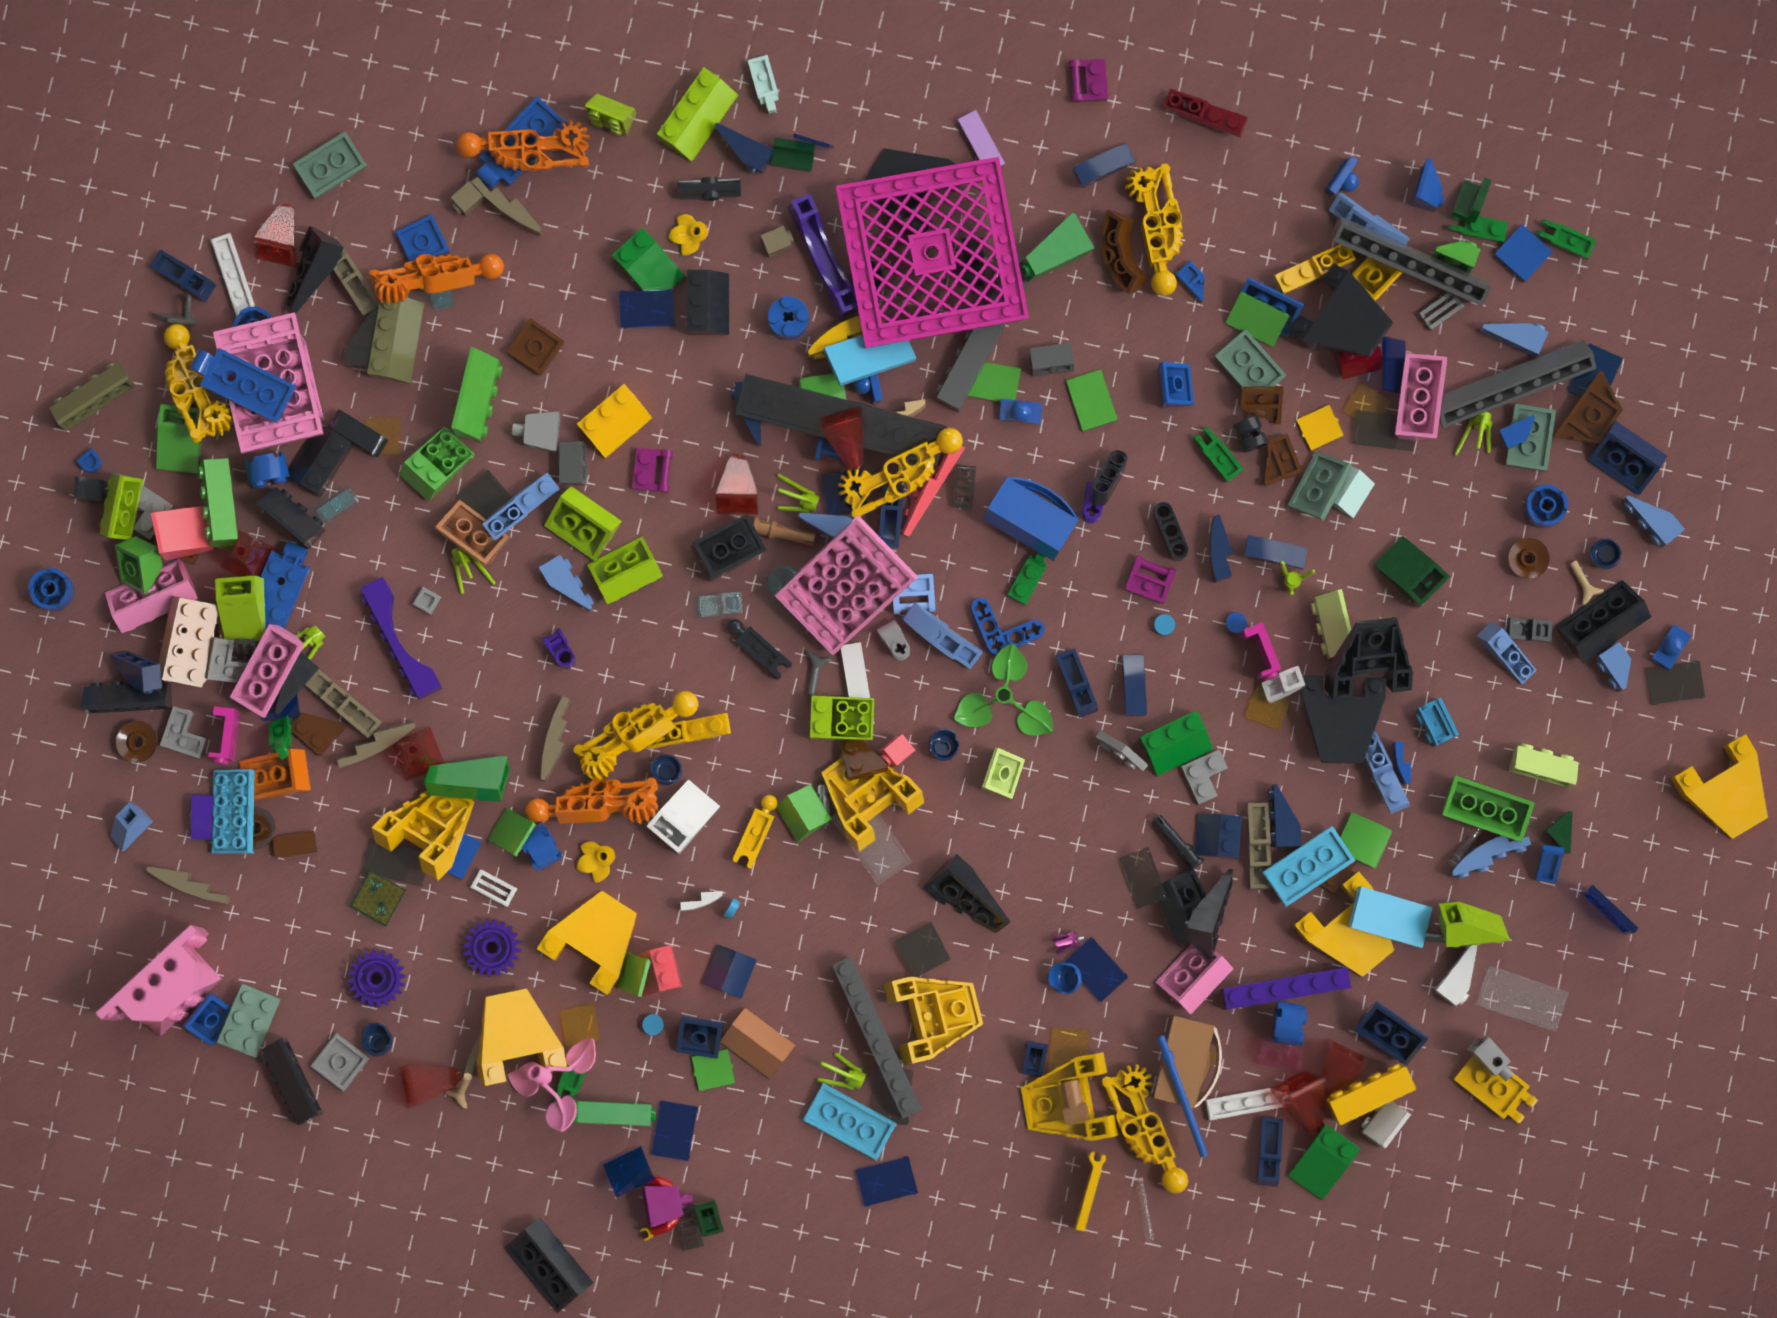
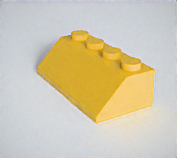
[1326,1063,1416,1125]

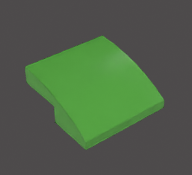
[798,374,846,399]
[1340,813,1393,869]

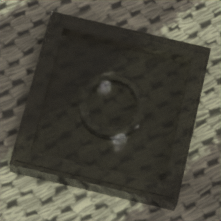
[456,470,512,519]
[895,922,951,977]

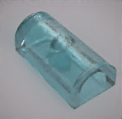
[316,488,360,524]

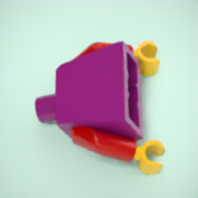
[632,1175,693,1241]

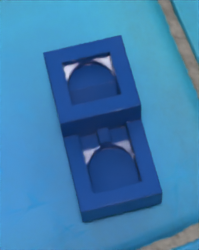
[1393,741,1411,785]

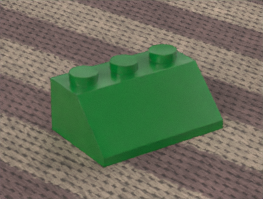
[1139,710,1213,776]

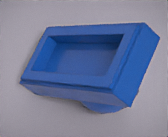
[1324,156,1359,196]
[853,374,883,405]
[999,399,1043,424]
[1652,625,1692,671]
[1535,845,1564,883]

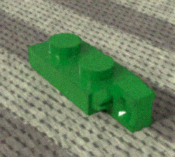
[1007,552,1047,605]
[268,716,292,760]

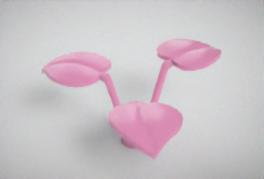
[508,1038,596,1132]

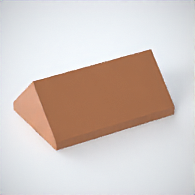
[435,500,509,566]
[721,1008,796,1079]

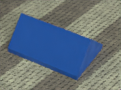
[1242,277,1304,337]

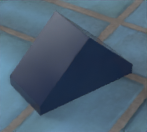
[1021,1041,1048,1077]

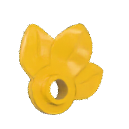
[668,214,708,256]
[576,841,615,883]

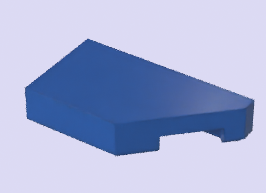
[1175,261,1204,302]
[1498,415,1535,450]

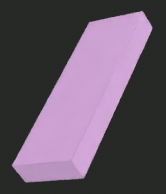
[958,110,1005,167]

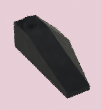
[284,226,344,314]
[923,854,1010,933]
[1184,869,1233,959]

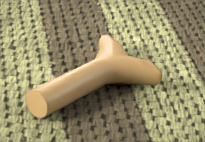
[1570,560,1604,605]
[446,1073,472,1109]

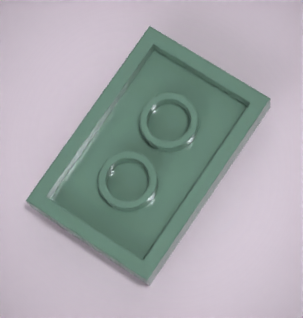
[293,132,368,200]
[1214,329,1287,387]
[1505,404,1556,472]
[1288,451,1352,521]
[216,983,281,1058]

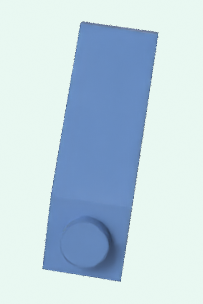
[1479,323,1549,358]
[798,513,854,539]

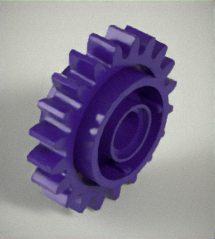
[463,919,522,977]
[347,950,406,1008]

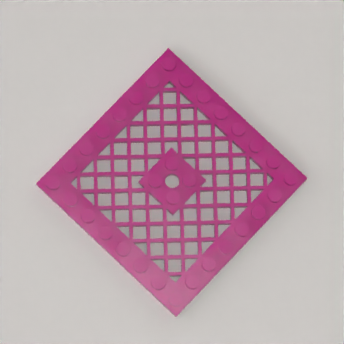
[836,157,1029,349]

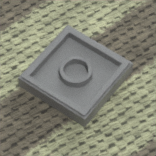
[310,1033,370,1092]

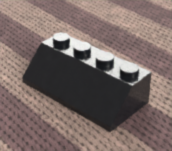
[1555,580,1651,664]
[81,679,172,714]
[261,1038,323,1125]
[504,1218,593,1313]

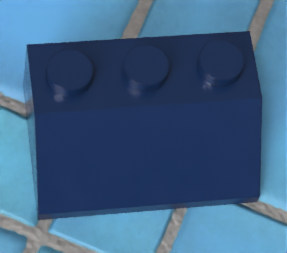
[1588,421,1667,495]
[1354,1001,1429,1066]

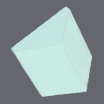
[1332,467,1375,519]

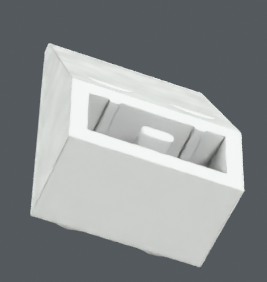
[647,780,720,854]

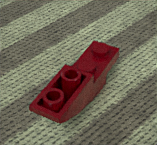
[1163,88,1248,138]

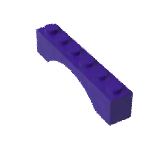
[788,194,858,319]
[360,577,443,700]
[1221,967,1351,1010]

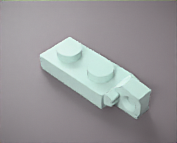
[748,55,779,114]

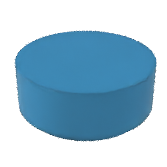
[1154,614,1175,636]
[723,898,740,920]
[642,1014,664,1035]

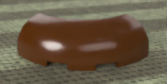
[1101,210,1149,294]

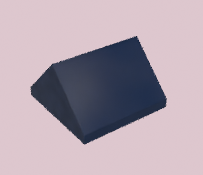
[702,945,757,999]
[676,1016,723,1059]

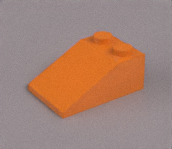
[239,749,311,801]

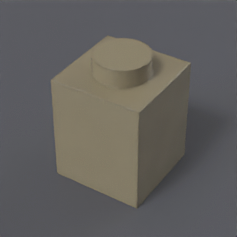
[451,181,484,217]
[761,226,794,258]

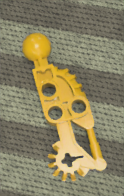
[1125,164,1183,296]
[164,324,233,443]
[838,428,963,518]
[573,691,699,781]
[1102,1064,1188,1194]

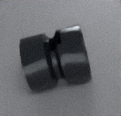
[1233,416,1268,453]

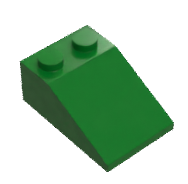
[612,227,685,304]
[1288,1124,1361,1200]

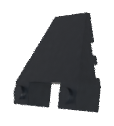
[864,148,958,235]
[1288,264,1393,357]
[1325,617,1413,700]
[1300,675,1386,764]

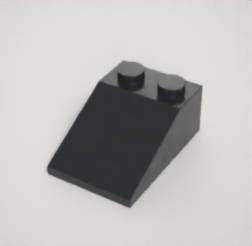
[690,514,767,582]

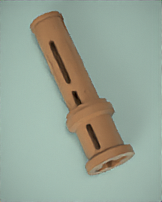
[754,517,816,546]

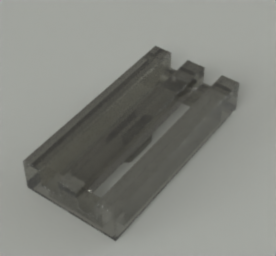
[234,639,258,659]

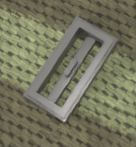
[1418,292,1464,331]

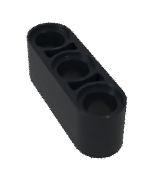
[327,409,389,458]
[1090,450,1128,506]
[1153,502,1189,561]

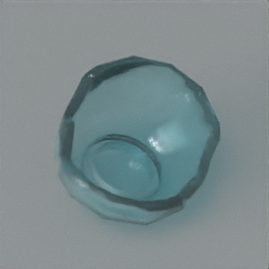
[767,565,798,595]

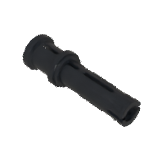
[1152,814,1205,872]

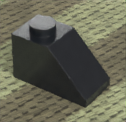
[961,237,985,287]
[74,477,109,503]

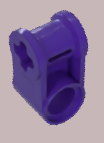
[1082,481,1103,523]
[542,628,576,669]

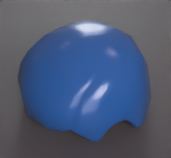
[1048,962,1082,994]

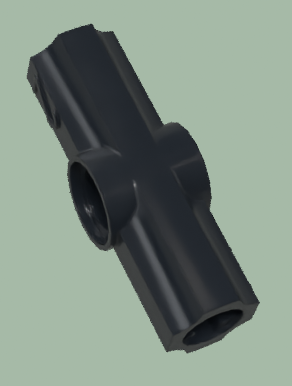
[678,177,741,201]

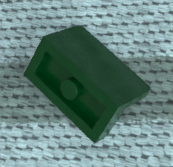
[771,137,816,172]
[1452,177,1492,223]

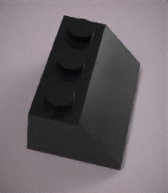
[687,270,729,335]
[288,425,354,498]
[257,488,326,549]
[1152,870,1220,945]

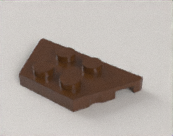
[1554,370,1623,444]

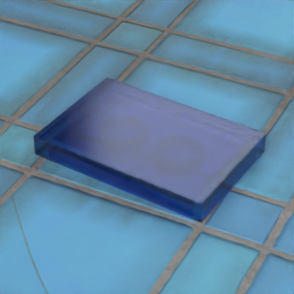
[1581,884,1639,935]

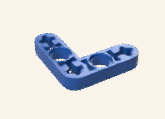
[971,598,1045,655]

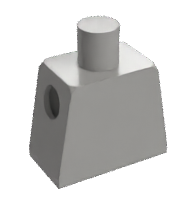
[512,412,561,454]
[1467,1035,1514,1081]

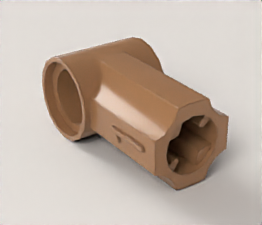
[1060,1080,1089,1125]

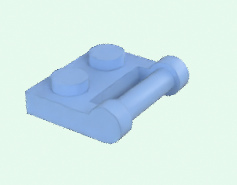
[893,574,935,614]

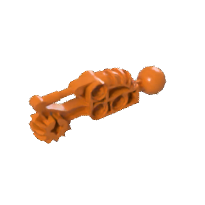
[456,120,590,172]
[369,254,504,305]
[524,777,658,825]

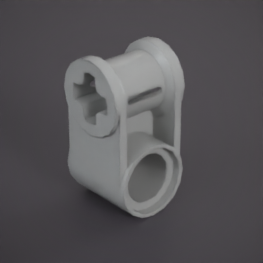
[876,619,910,661]

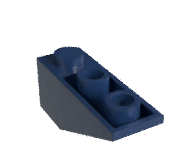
[1268,784,1302,848]

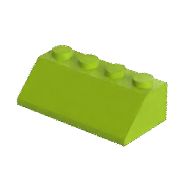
[657,68,738,162]

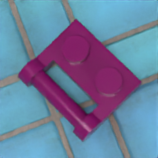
[1068,59,1108,103]
[632,448,673,493]
[1125,555,1176,604]

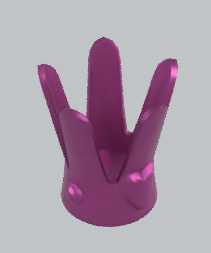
[1052,931,1084,956]

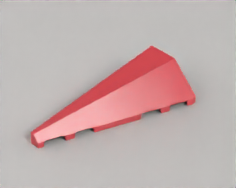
[900,446,965,536]

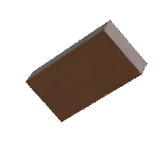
[272,831,317,858]

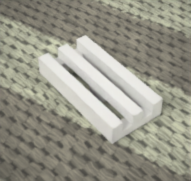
[470,869,517,907]

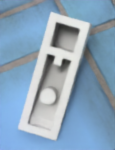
[1434,945,1478,1006]

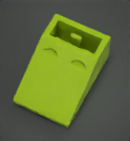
[585,93,636,136]
[215,576,266,643]
[810,696,874,740]
[1439,902,1509,947]

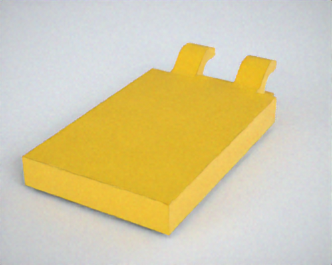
[1454,1056,1538,1124]
[1074,1151,1106,1231]

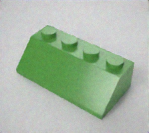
[197,458,238,550]
[1442,776,1535,842]

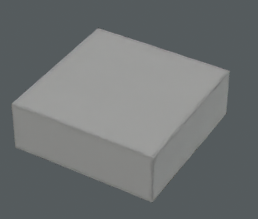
[413,587,442,615]

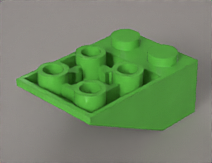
[156,404,202,474]
[399,426,475,501]

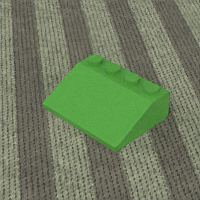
[451,347,503,443]

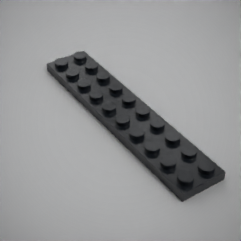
[735,373,947,467]

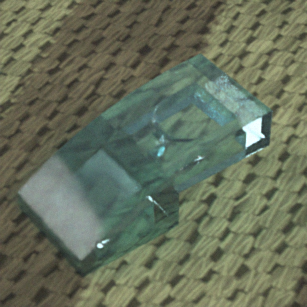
[697,592,743,618]

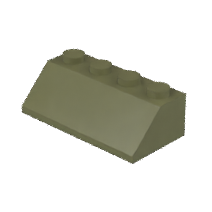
[367,298,425,384]
[49,362,136,432]

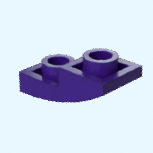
[191,794,213,840]

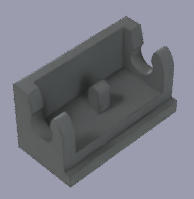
[1030,343,1074,377]
[559,441,587,486]

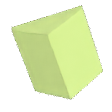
[982,747,1025,799]

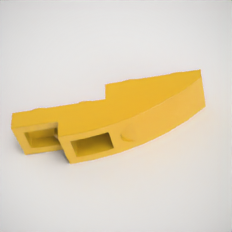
[1272,244,1356,294]
[808,316,886,360]
[648,713,731,749]

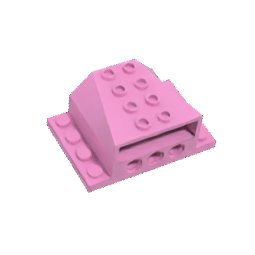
[213,312,324,454]
[775,515,918,655]
[96,925,222,1037]

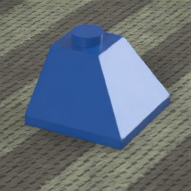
[1411,158,1444,212]

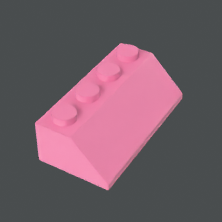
[1395,353,1447,441]
[105,559,198,634]
[230,624,304,718]

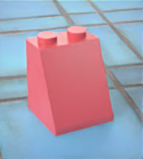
[151,506,214,561]
[637,945,682,998]

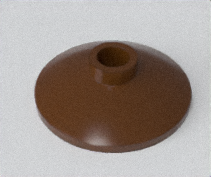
[1508,538,1550,579]
[116,721,158,763]
[253,807,275,849]

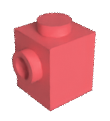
[878,734,915,768]

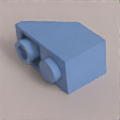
[1596,642,1631,692]
[110,802,153,851]

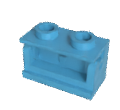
[1415,697,1459,747]

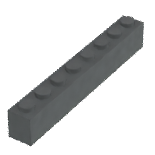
[1331,216,1491,306]
[935,255,1029,412]
[1439,340,1596,428]
[832,956,922,1119]

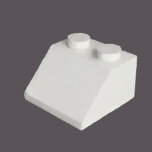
[1361,1101,1411,1148]

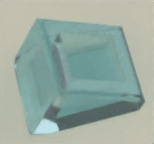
[430,290,455,310]

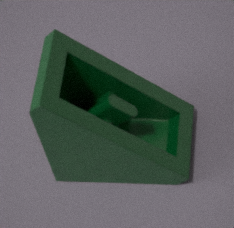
[1544,811,1573,854]
[695,1200,724,1237]

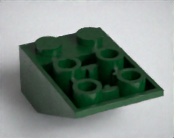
[1374,536,1450,608]

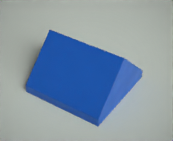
[1158,362,1194,408]
[183,993,231,1046]

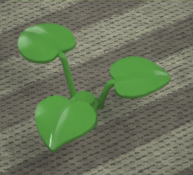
[954,643,1053,736]

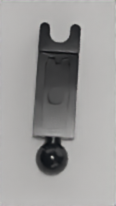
[727,619,793,680]

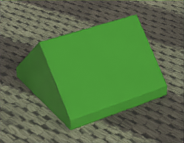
[776,785,832,842]

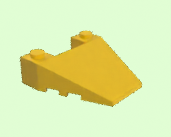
[1670,734,1768,839]
[821,757,924,852]
[371,791,474,881]
[1293,871,1394,977]
[537,891,637,995]
[883,977,983,1066]
[476,989,567,1086]
[1021,1052,1118,1141]

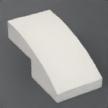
[1262,666,1305,703]
[680,891,723,911]

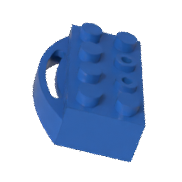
[983,477,1078,561]

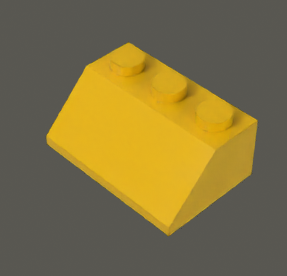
[577,384,652,459]

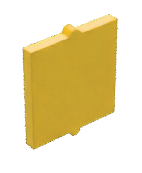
[1296,405,1344,451]

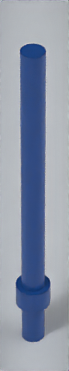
[1156,1035,1208,1158]

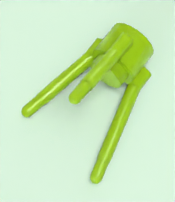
[1454,412,1492,456]
[777,474,819,513]
[451,547,495,594]
[1280,561,1315,595]
[296,625,325,660]
[817,1052,866,1090]

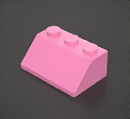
[1155,944,1233,1014]

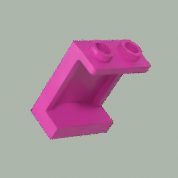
[1240,622,1281,682]
[208,706,241,765]

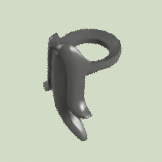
[152,295,197,326]

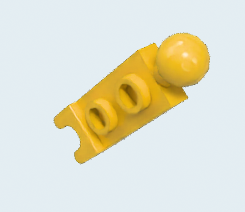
[732,795,778,869]

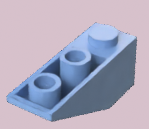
[1623,495,1685,548]
[539,555,594,612]
[1476,622,1537,684]

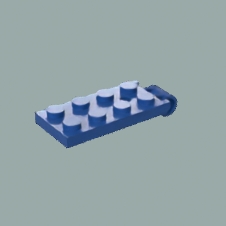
[476,96,568,189]
[189,348,297,424]
[261,541,311,629]

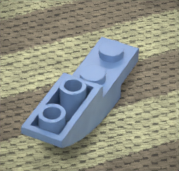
[1329,192,1410,245]
[482,472,560,540]
[903,602,983,669]
[1364,731,1410,814]
[1450,836,1531,879]

